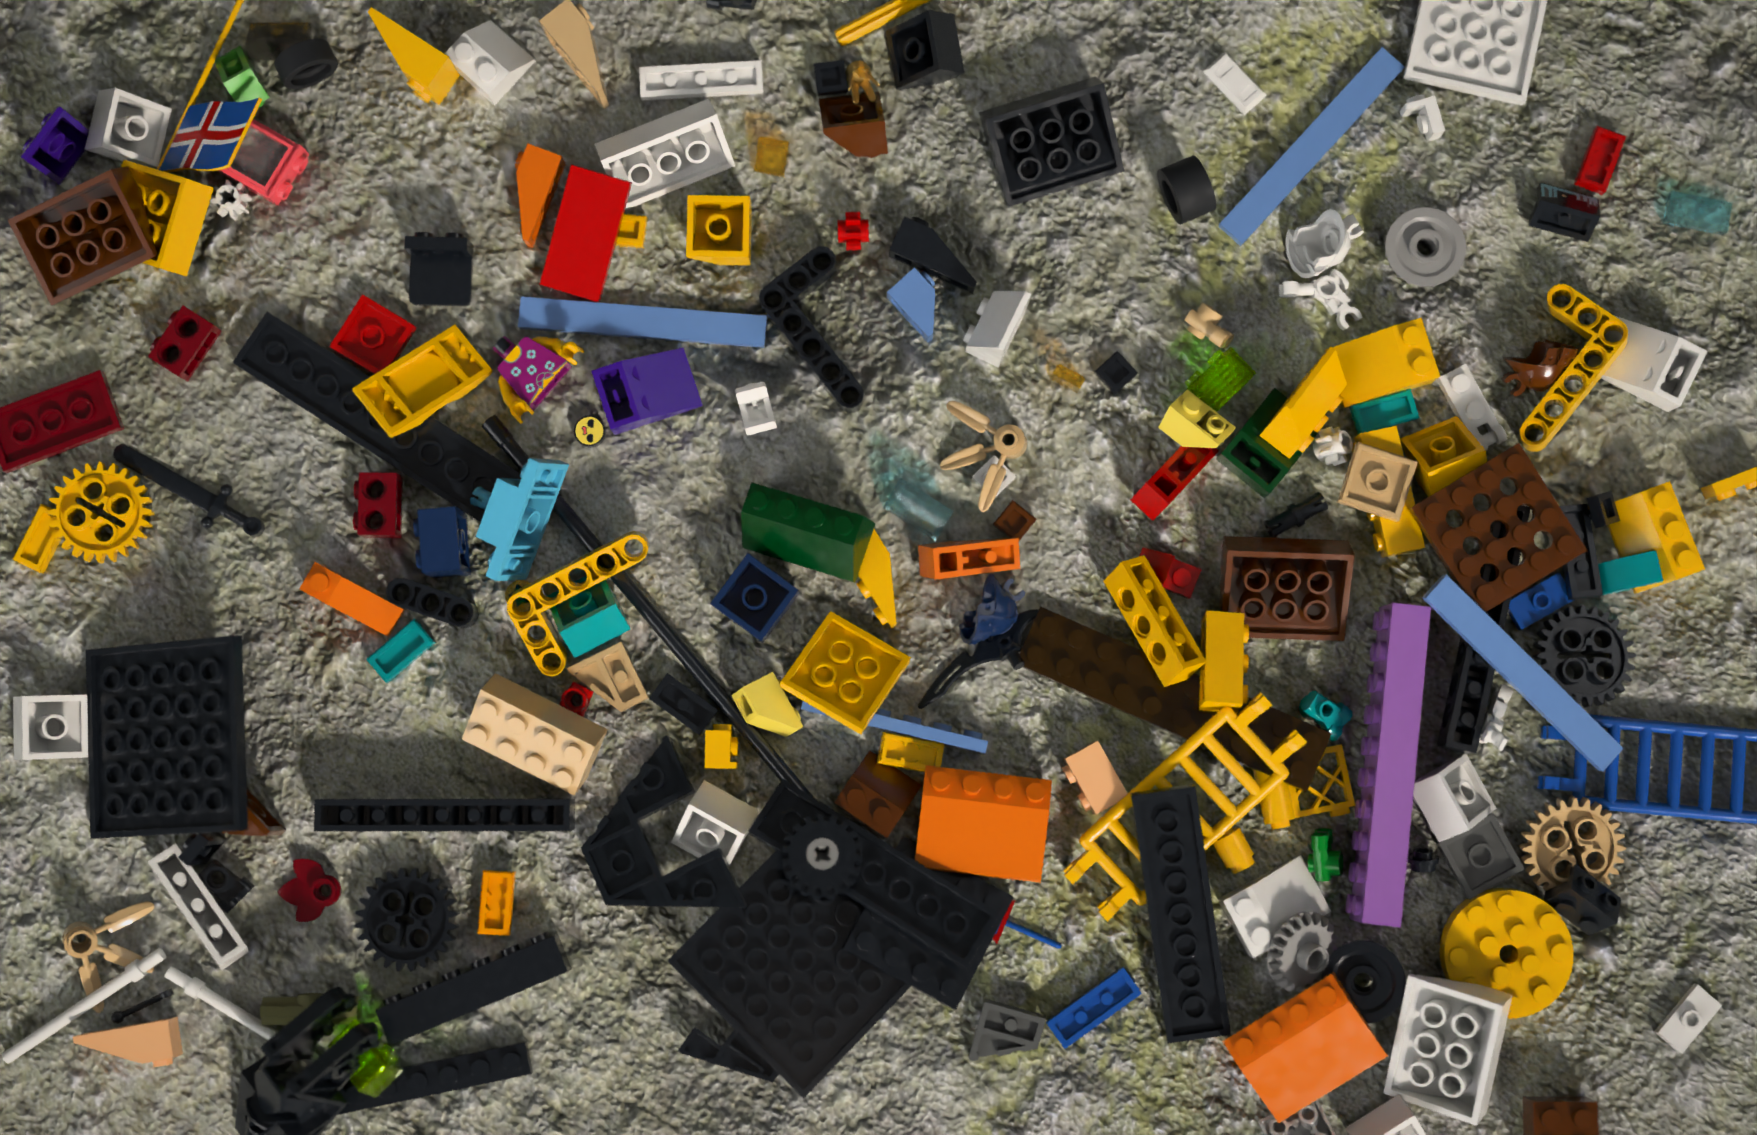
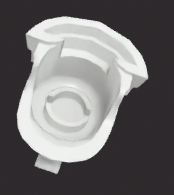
[1285,209,1364,278]

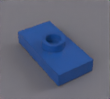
[1508,572,1574,631]

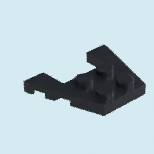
[678,1027,779,1083]

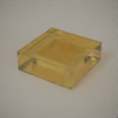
[1050,364,1085,393]

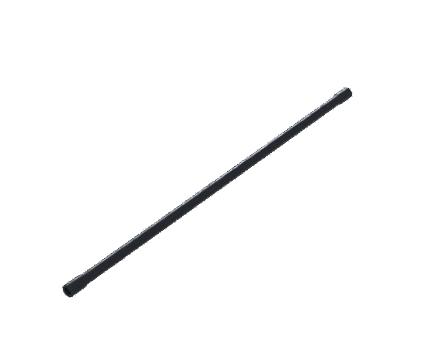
[481,415,815,798]

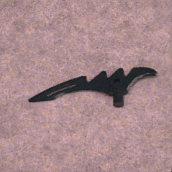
[918,609,1039,709]

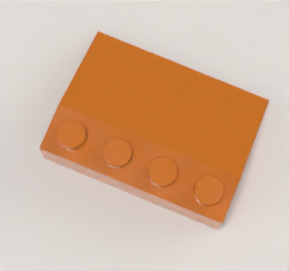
[915,765,1052,883]
[1223,972,1388,1123]

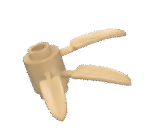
[940,401,1027,512]
[62,901,154,1013]

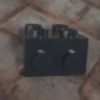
[404,232,474,306]

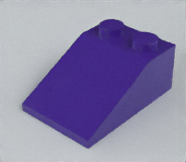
[19,106,89,185]

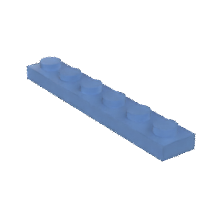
[801,701,988,754]

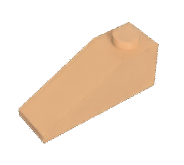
[73,1017,183,1067]

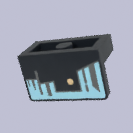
[1529,183,1600,242]

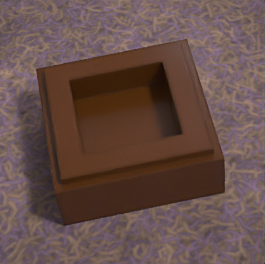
[993,500,1037,541]

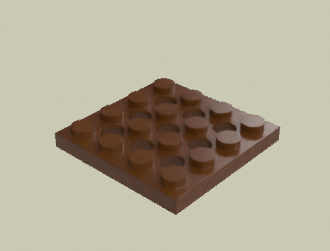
[1409,443,1587,612]

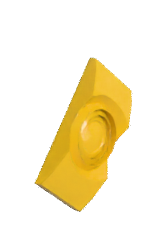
[352,324,493,438]

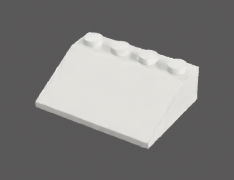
[1383,974,1513,1126]

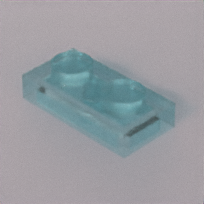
[1663,191,1732,235]

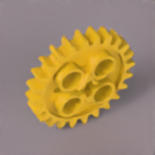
[47,462,154,564]

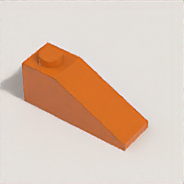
[515,143,566,248]
[918,537,1020,580]
[299,562,404,637]

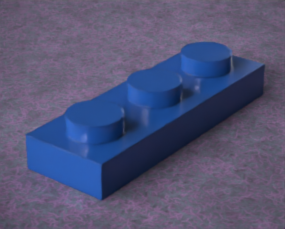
[1046,966,1142,1049]

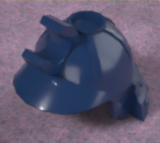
[959,574,1026,645]

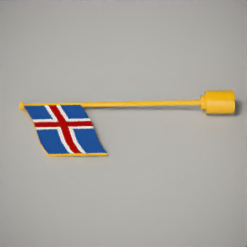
[157,0,262,173]

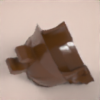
[1501,339,1579,397]

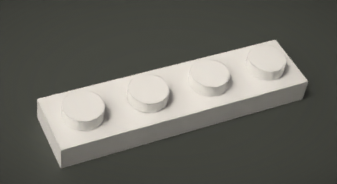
[639,60,764,101]

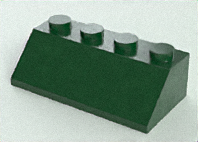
[741,482,875,583]

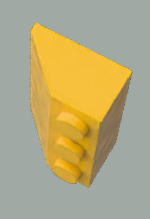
[1259,346,1347,459]
[1607,481,1705,594]

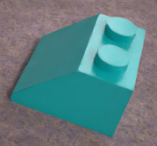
[547,575,630,658]

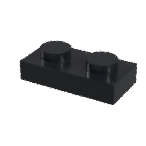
[649,673,719,736]
[178,832,227,866]

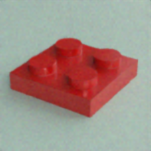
[329,294,417,374]

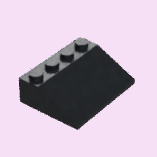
[978,77,1124,207]

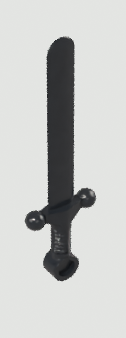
[113,444,265,537]

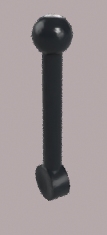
[111,989,174,1024]

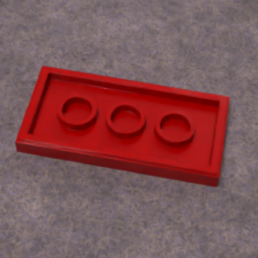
[540,164,632,302]

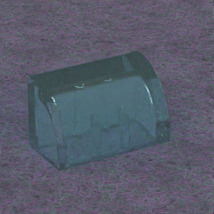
[884,478,954,541]

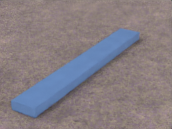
[1218,47,1405,246]
[518,297,767,348]
[1422,575,1624,772]

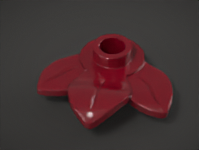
[278,858,342,922]

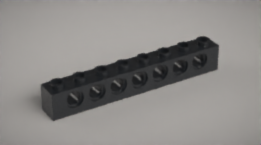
[1436,505,1531,754]
[314,799,575,831]

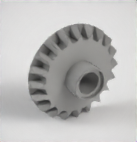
[1384,207,1466,288]
[1267,911,1338,993]

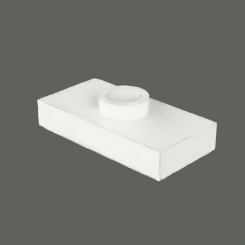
[1654,983,1722,1054]

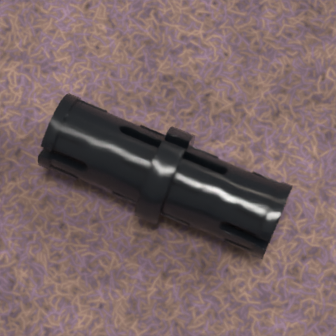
[1263,492,1328,538]

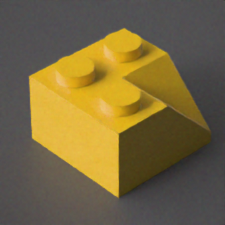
[686,195,752,266]

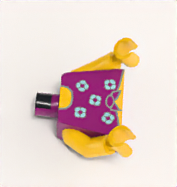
[493,336,584,424]

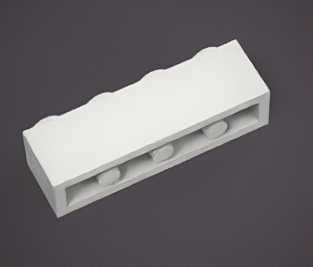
[148,843,249,971]

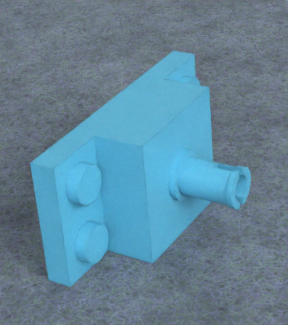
[470,458,569,581]

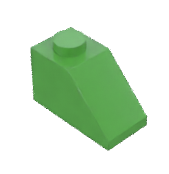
[215,45,270,108]

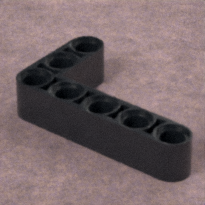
[759,246,864,413]

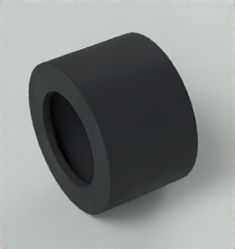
[1157,155,1216,225]

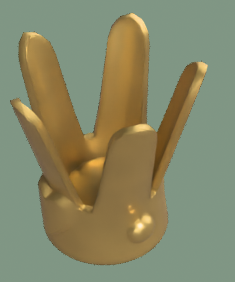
[846,61,880,104]

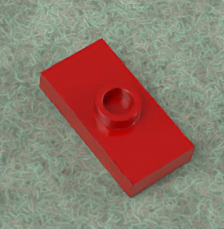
[1574,125,1626,195]

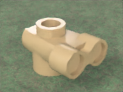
[1184,302,1234,349]

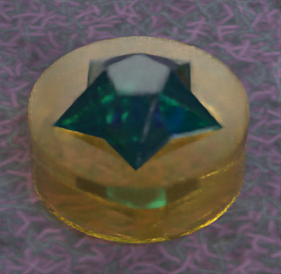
[505,580,531,612]

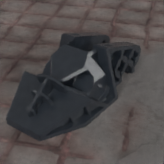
[235,987,381,1135]

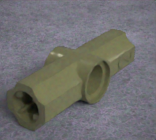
[260,993,362,1025]

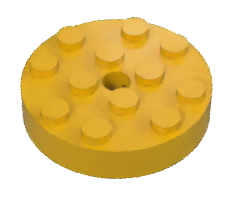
[1439,888,1574,1019]

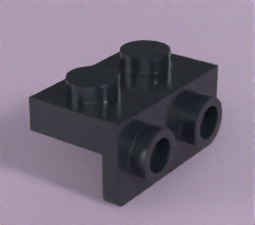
[1543,865,1621,935]

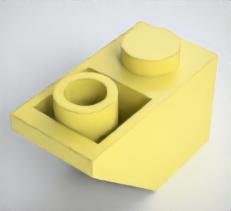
[1158,389,1236,448]
[731,672,803,737]

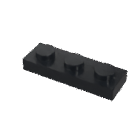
[1560,504,1603,600]

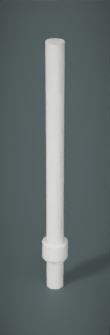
[1,948,166,1064]
[164,966,319,1065]

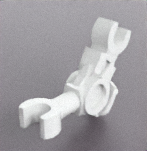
[1279,269,1362,331]
[1479,684,1514,751]

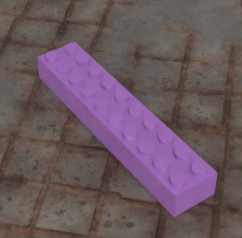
[1345,603,1431,928]

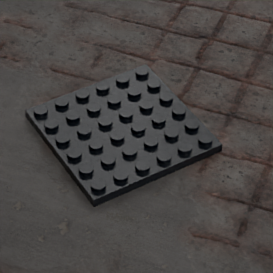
[86,635,248,839]
[667,851,910,1098]

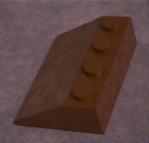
[8,166,157,306]
[1219,536,1355,641]

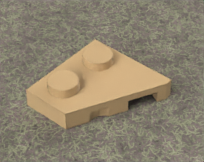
[567,642,649,712]

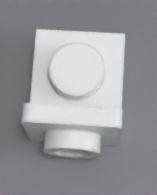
[1400,94,1445,142]

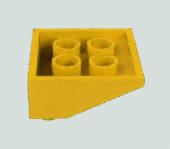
[121,159,214,277]

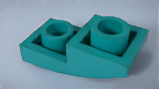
[1598,550,1663,596]

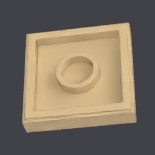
[1337,442,1418,522]

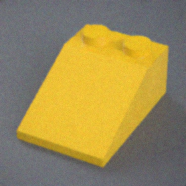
[368,7,460,105]
[1325,317,1440,409]

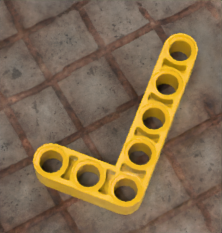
[1520,284,1628,452]
[507,531,649,676]

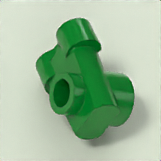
[1308,828,1344,881]

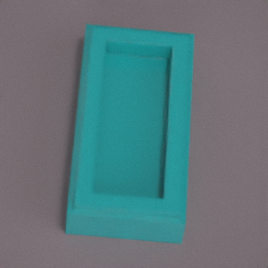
[1349,389,1420,434]
[366,619,436,683]

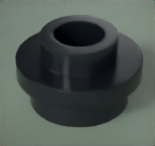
[1407,848,1439,873]

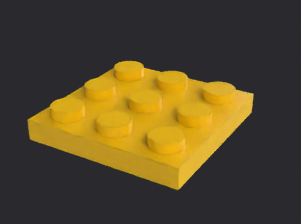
[780,611,911,734]

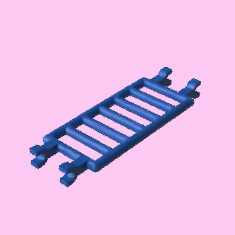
[1537,714,1757,824]

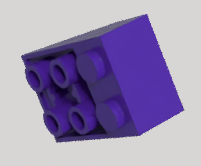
[591,347,703,435]

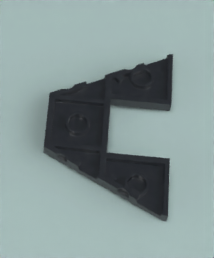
[581,735,748,908]

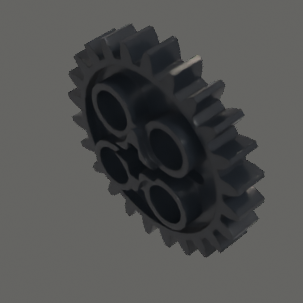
[1532,605,1636,708]
[355,868,460,972]

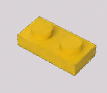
[1700,466,1757,501]

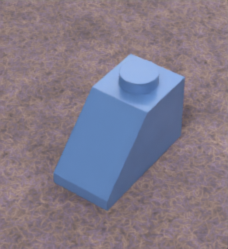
[887,267,935,343]

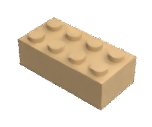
[462,673,608,796]

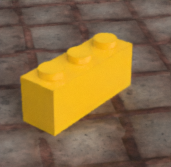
[1199,610,1249,713]

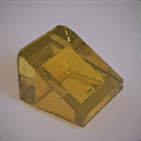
[754,137,790,177]

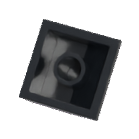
[886,10,965,90]

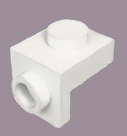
[735,381,777,436]

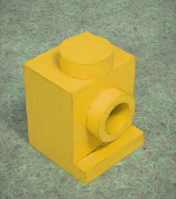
[705,724,738,769]

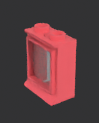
[217,119,309,206]

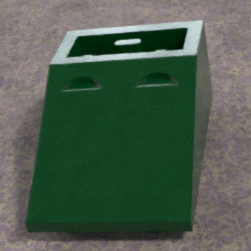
[1216,388,1322,498]

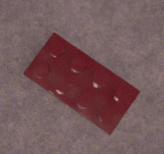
[0,370,124,473]

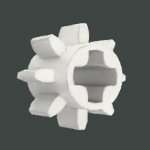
[210,180,253,220]
[1313,426,1353,466]

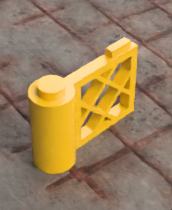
[1252,744,1355,830]

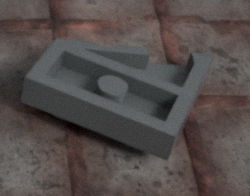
[968,999,1046,1061]

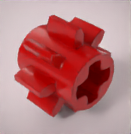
[838,211,869,250]

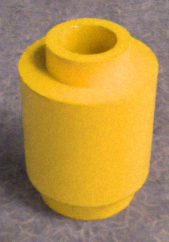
[1213,827,1255,874]

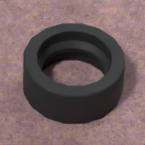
[274,38,338,90]

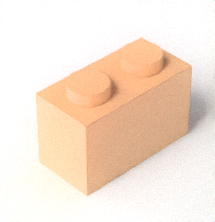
[1061,741,1128,815]

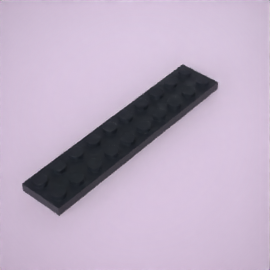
[232,312,521,522]

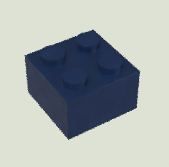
[413,506,471,578]
[710,553,800,643]

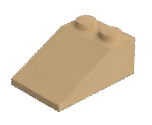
[539,0,609,109]

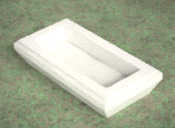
[1203,51,1267,116]

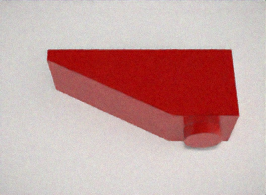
[1130,446,1219,521]

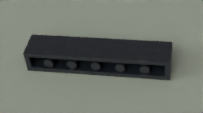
[375,931,572,1046]

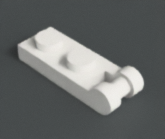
[1436,364,1507,451]

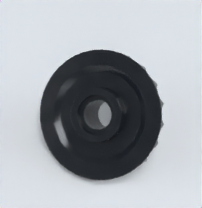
[1321,940,1406,1024]

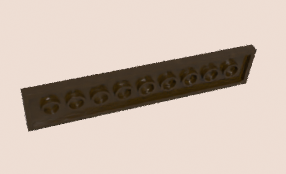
[1019,607,1332,792]

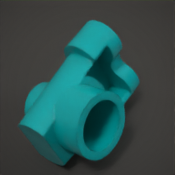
[1299,690,1353,742]

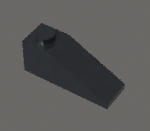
[889,217,977,294]

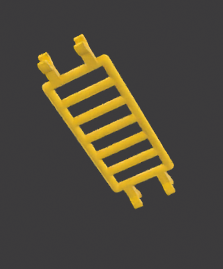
[1063,692,1307,921]

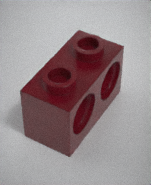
[148,305,222,382]
[353,472,403,538]

